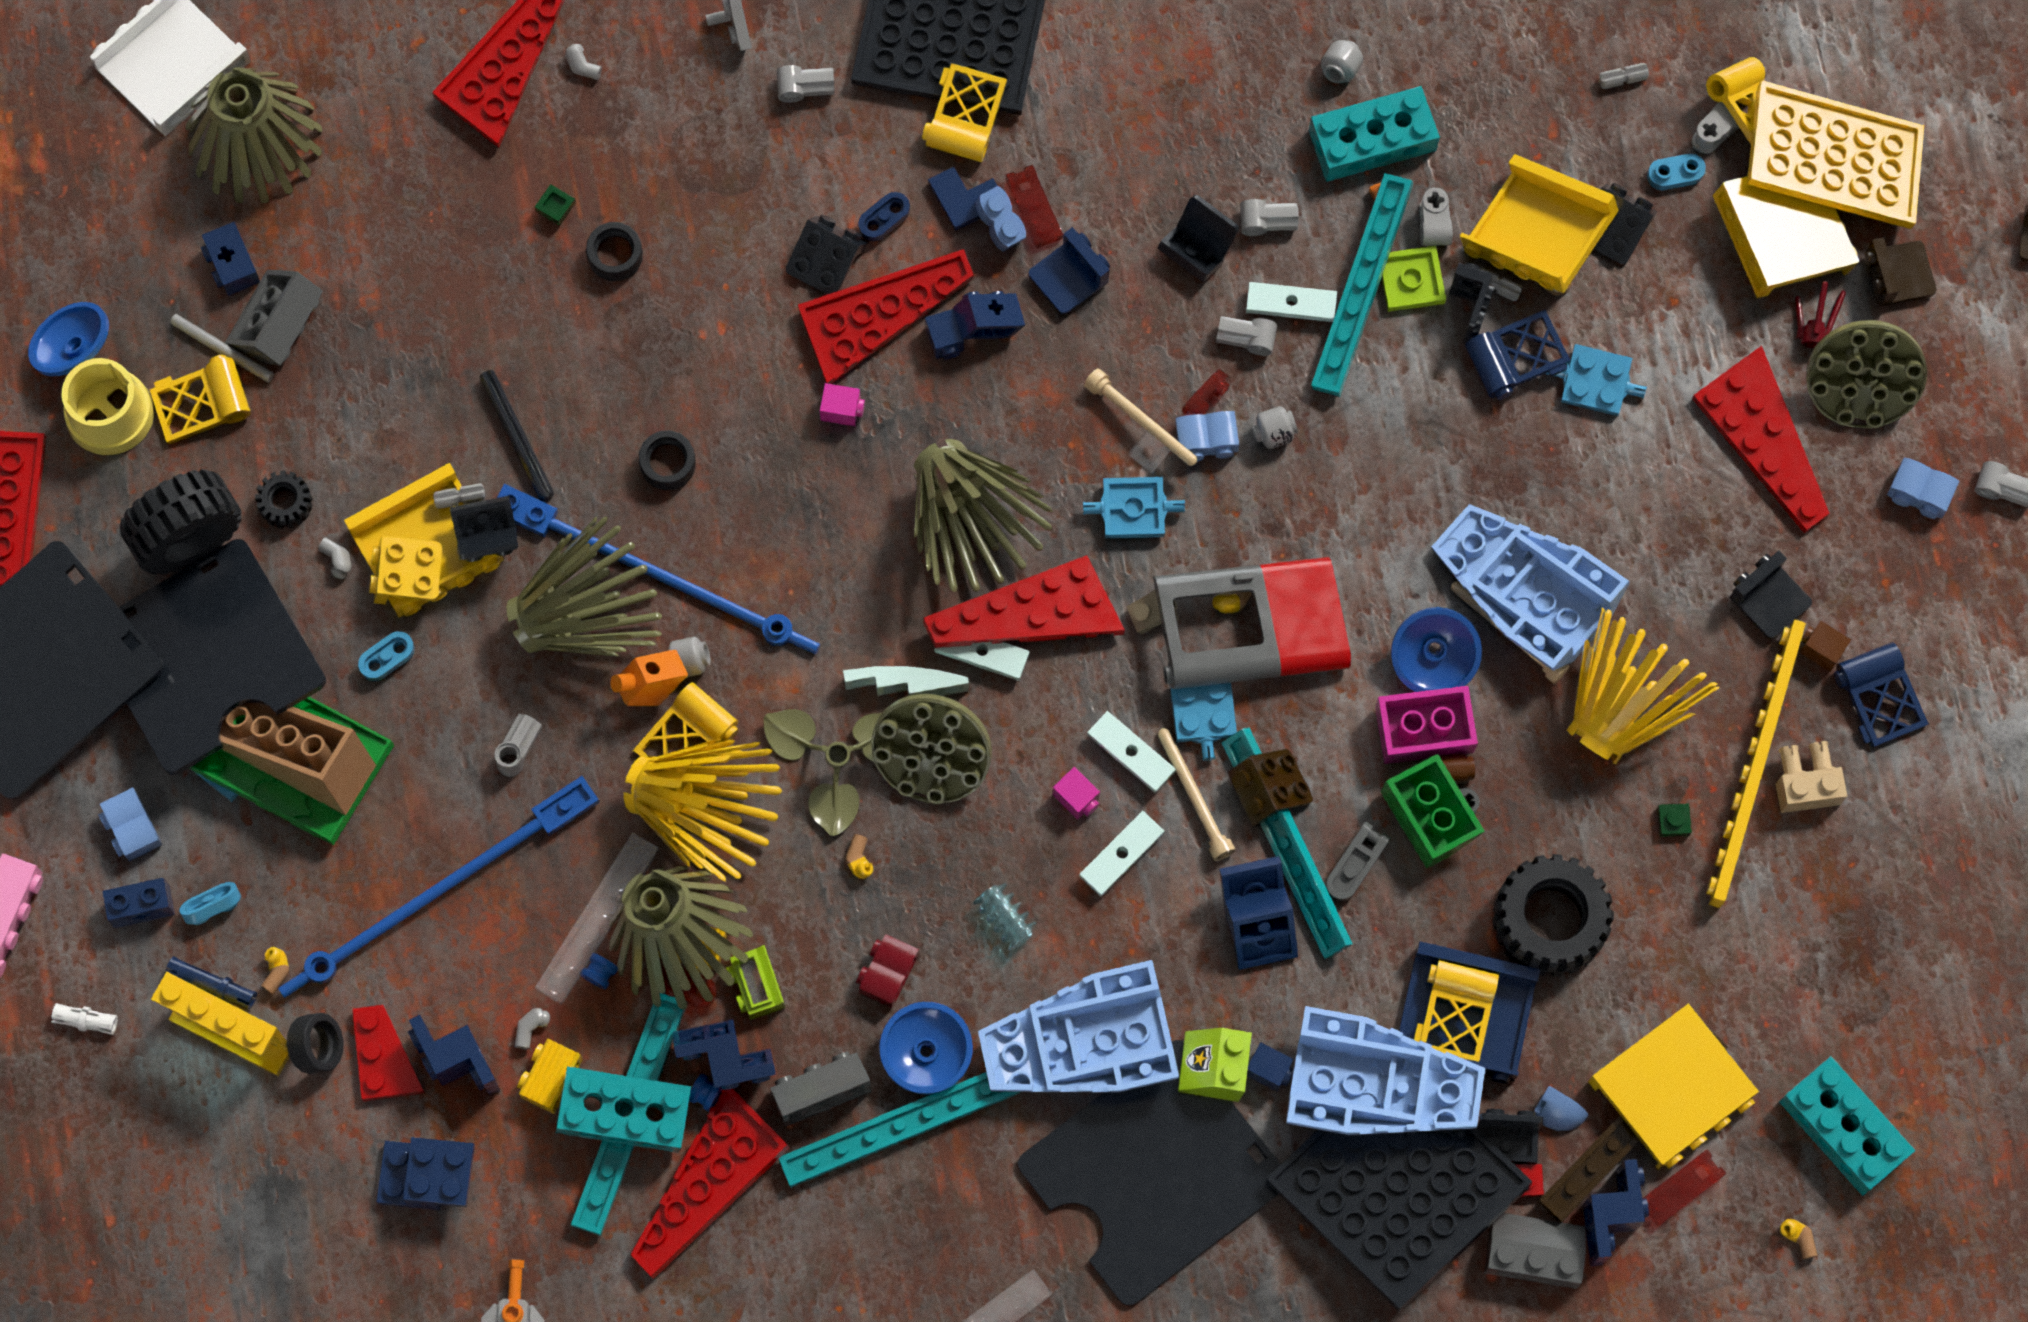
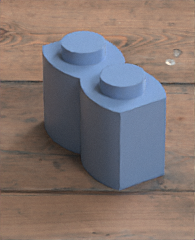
[975,186,1026,252]
[1175,411,1239,461]
[1887,457,1959,519]
[98,788,162,861]

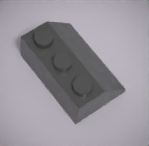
[225,269,323,366]
[770,1052,871,1127]
[1484,1213,1586,1289]

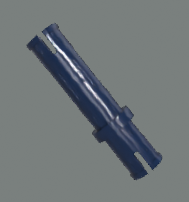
[165,956,257,1010]

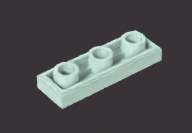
[1246,282,1337,322]
[934,642,1030,681]
[1087,711,1176,794]
[1079,811,1165,897]

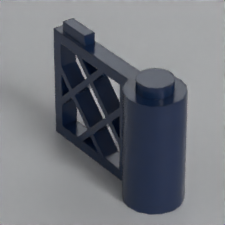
[1465,310,1570,400]
[1834,642,1929,747]

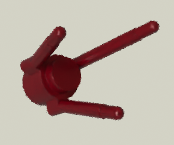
[1795,281,1846,349]

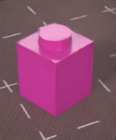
[820,383,865,426]
[1052,767,1100,820]

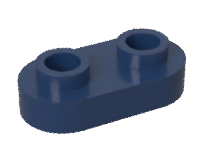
[858,192,910,241]

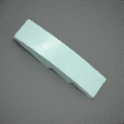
[843,666,969,696]

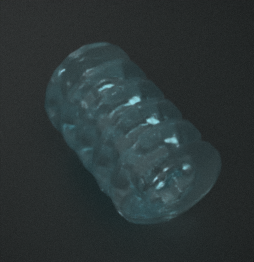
[973,883,1037,952]

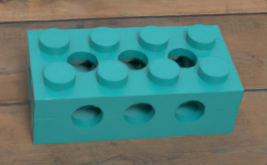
[1308,86,1440,182]
[1779,1056,1916,1196]
[555,1066,691,1153]

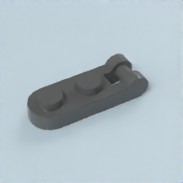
[1326,822,1391,902]

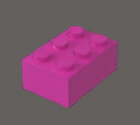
[1375,686,1478,764]

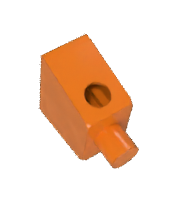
[610,650,688,706]

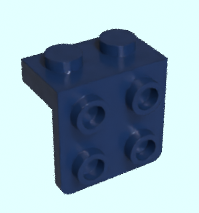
[1029,227,1110,315]

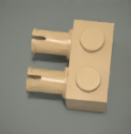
[1775,741,1847,813]

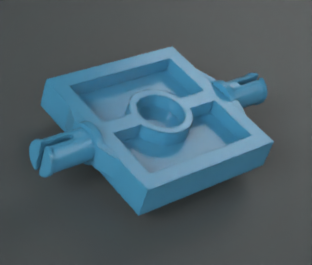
[1546,344,1647,416]
[1083,477,1185,539]
[1169,683,1237,761]

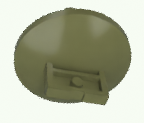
[1806,320,1927,428]
[871,694,992,804]

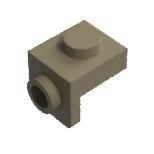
[1126,590,1179,634]

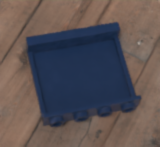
[1399,941,1540,1084]

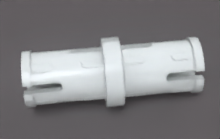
[52,1003,118,1035]

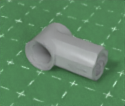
[776,65,835,103]
[1240,199,1299,236]
[1216,316,1277,356]
[1975,461,2028,508]
[494,714,542,777]

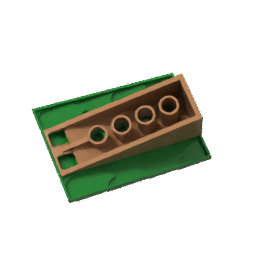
[189,697,395,845]

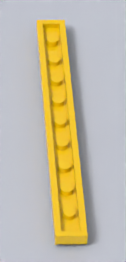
[1706,619,1806,908]

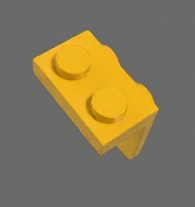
[369,536,442,605]

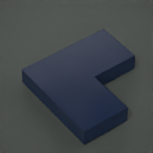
[928,167,997,231]

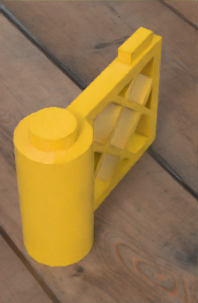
[1706,57,1765,144]
[922,63,1007,162]
[149,355,251,445]
[633,682,739,766]
[1414,960,1499,1062]

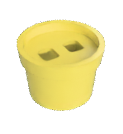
[62,358,154,455]

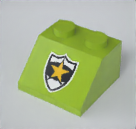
[1178,1028,1252,1102]

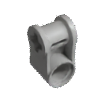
[1691,102,1739,154]
[1419,187,1453,246]

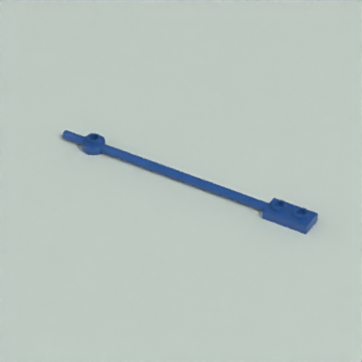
[497,484,820,655]
[278,776,600,998]

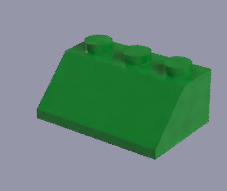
[1380,754,1485,869]

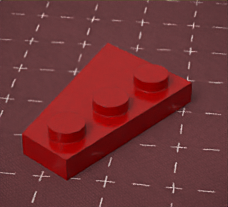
[352,1005,425,1102]

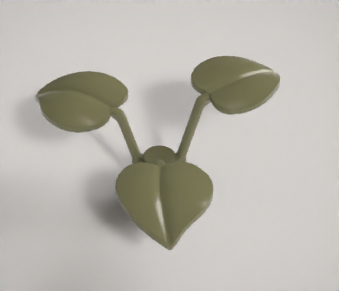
[764,709,882,836]

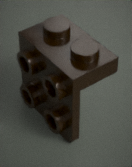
[1865,238,1937,306]
[1227,749,1313,826]

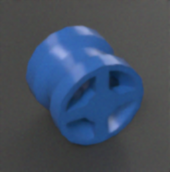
[580,953,619,990]
[689,1073,722,1112]

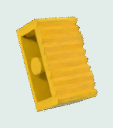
[517,1038,583,1114]

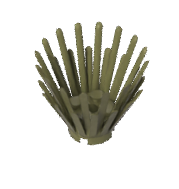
[185,67,322,203]
[913,439,1053,592]
[506,516,662,656]
[609,865,753,1009]

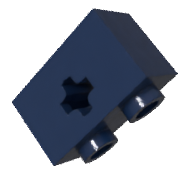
[200,222,260,296]
[953,291,1025,339]
[102,878,175,928]

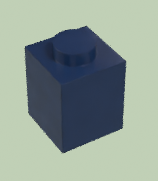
[925,309,964,359]
[1247,1042,1294,1092]

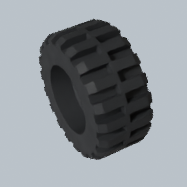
[120,469,242,575]
[1492,854,1614,977]

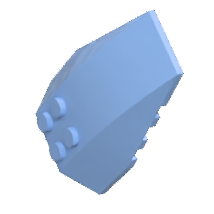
[1431,504,1629,671]
[978,960,1179,1092]
[1286,1006,1485,1135]

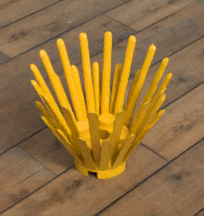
[1567,607,1720,764]
[623,738,782,882]

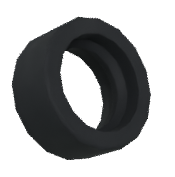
[586,222,643,281]
[639,430,696,490]
[287,1013,344,1074]

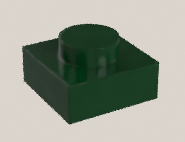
[534,184,576,226]
[1657,803,1692,837]

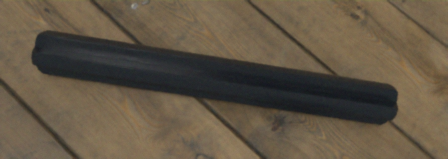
[480,370,554,501]

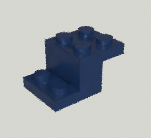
[1219,856,1298,970]
[407,1015,501,1096]
[672,1019,776,1090]
[376,1137,475,1210]
[1582,1159,1649,1266]

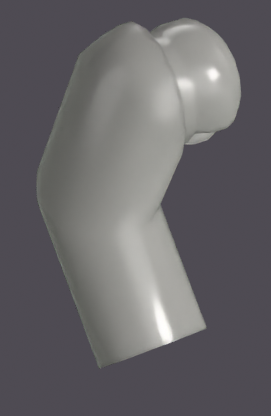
[565,43,602,80]
[318,538,352,579]
[514,1008,550,1050]

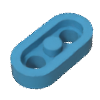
[1647,154,1706,190]
[358,631,415,681]
[179,882,241,925]

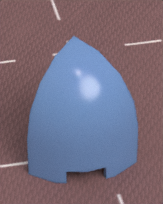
[1534,1086,1588,1131]

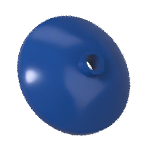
[28,302,109,376]
[1391,607,1482,692]
[880,1002,973,1095]

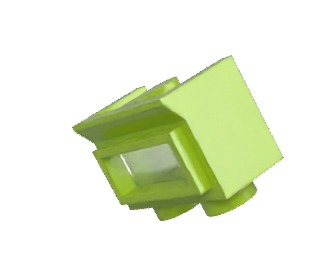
[726,945,785,1020]

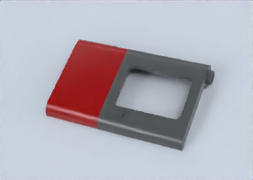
[1153,557,1351,690]

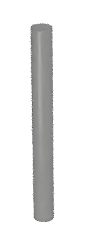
[170,314,274,383]

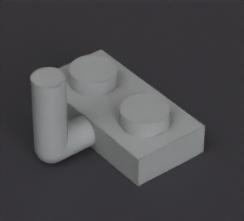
[705,0,752,51]

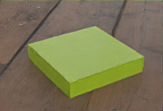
[1381,246,1446,312]

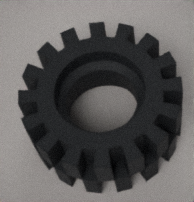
[255,470,313,529]

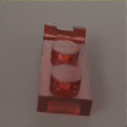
[1005,165,1063,249]
[1642,1149,1727,1226]

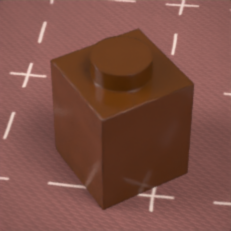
[1800,621,1851,672]

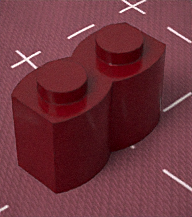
[856,934,919,1008]

